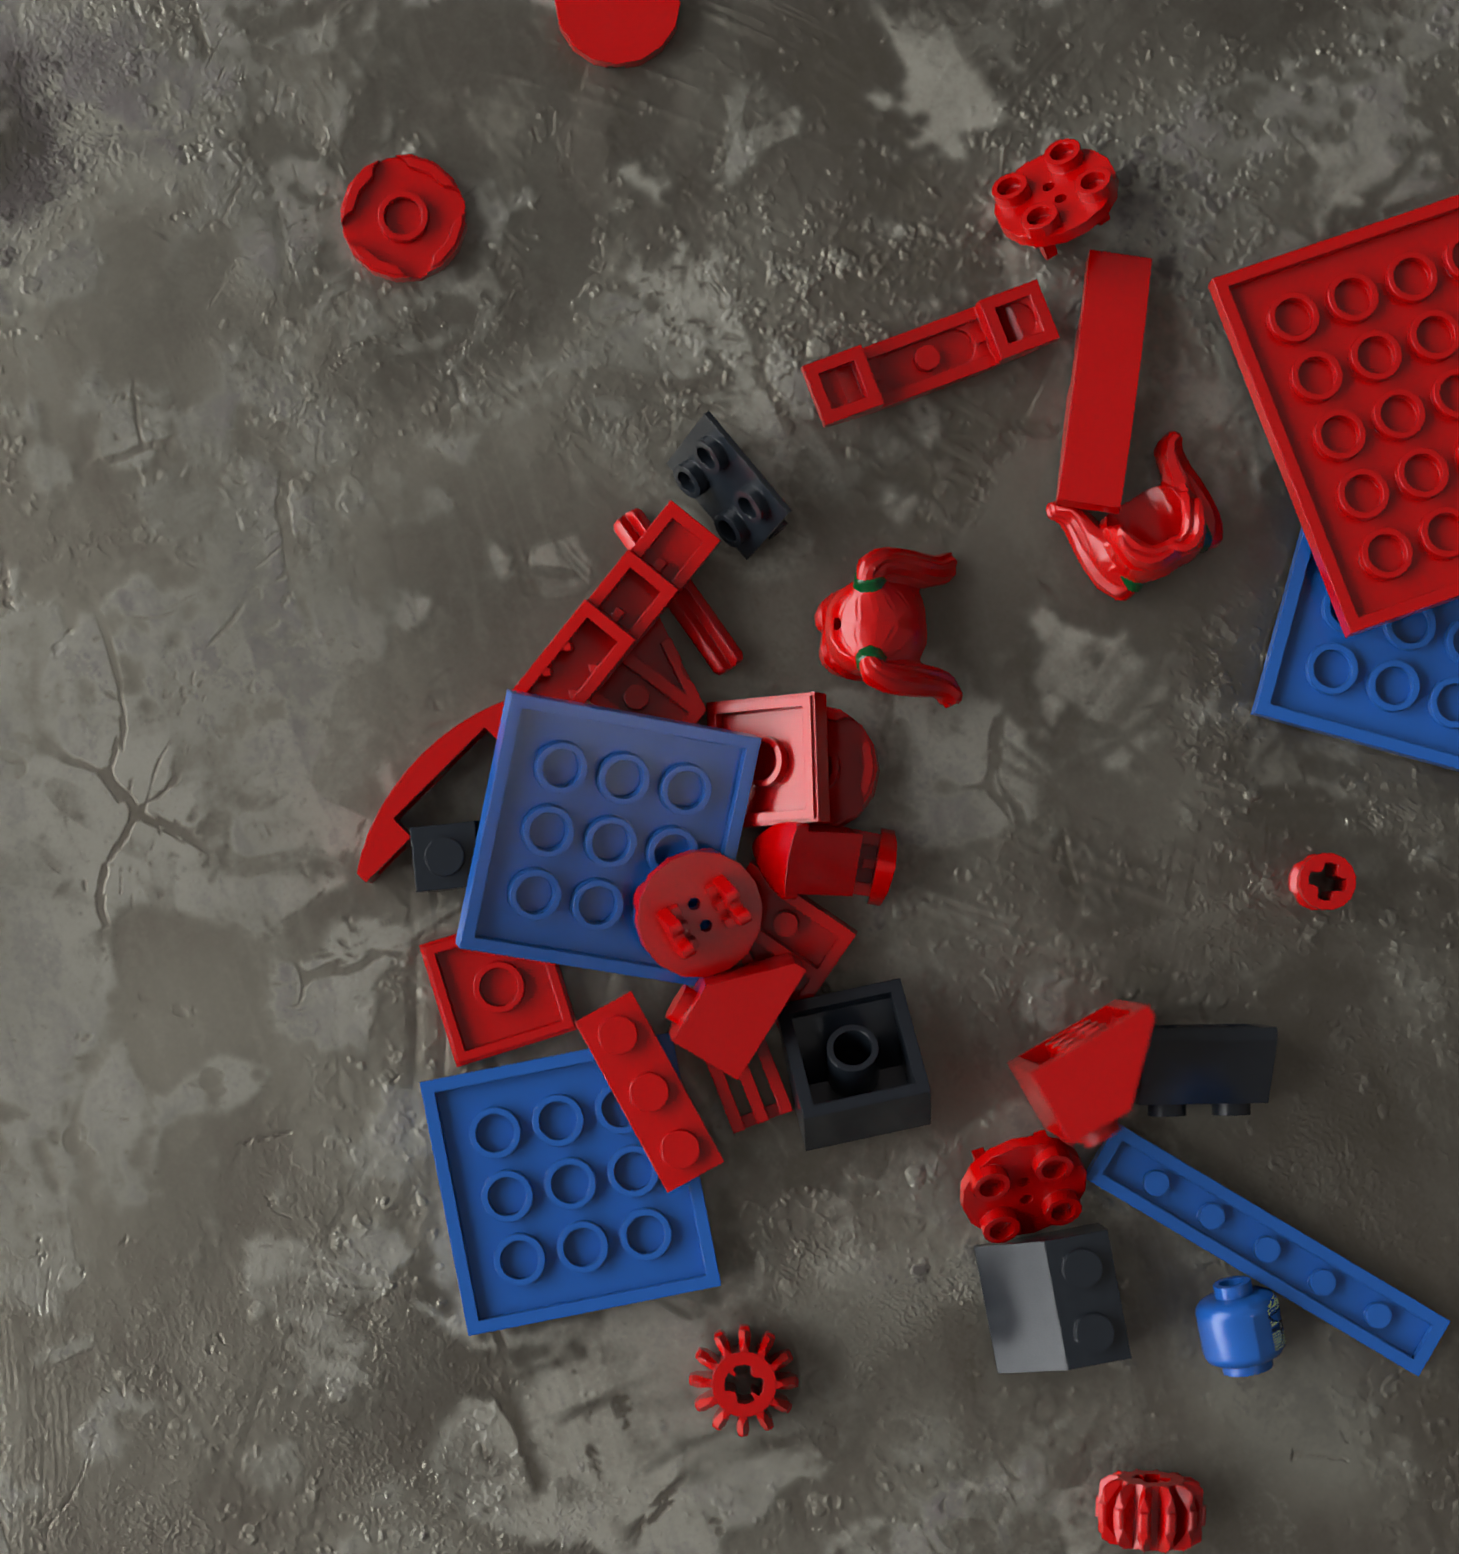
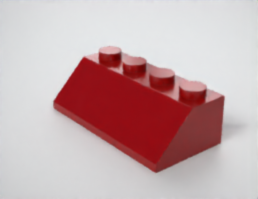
[1006,999,1155,1148]

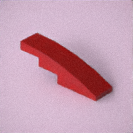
[1055,249,1152,514]
[504,500,722,704]

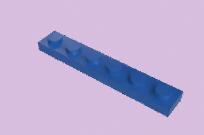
[1086,1125,1451,1377]

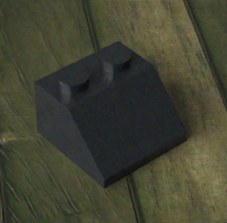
[777,978,931,1151]
[1133,1023,1278,1117]
[974,1223,1132,1374]

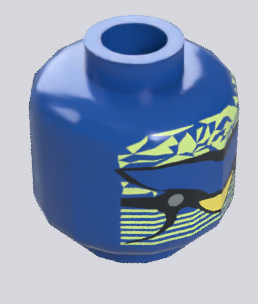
[1195,1276,1286,1377]

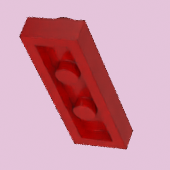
[575,991,724,1193]

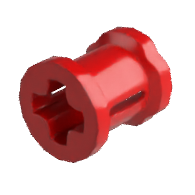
[1288,853,1356,910]

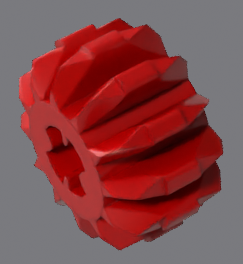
[689,1324,799,1437]
[1095,1469,1207,1553]

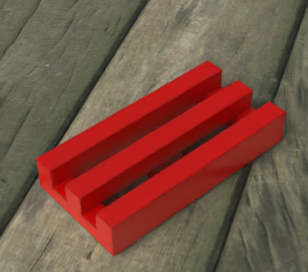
[705,1038,793,1134]

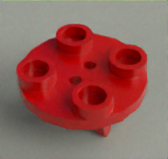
[992,138,1119,261]
[633,848,763,978]
[960,1129,1087,1244]

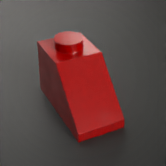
[665,953,806,1080]

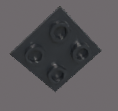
[666,411,792,560]

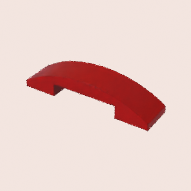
[801,279,1060,428]
[357,701,505,883]

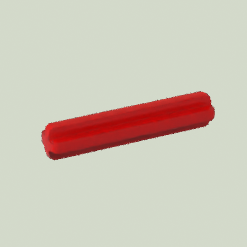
[613,508,743,675]

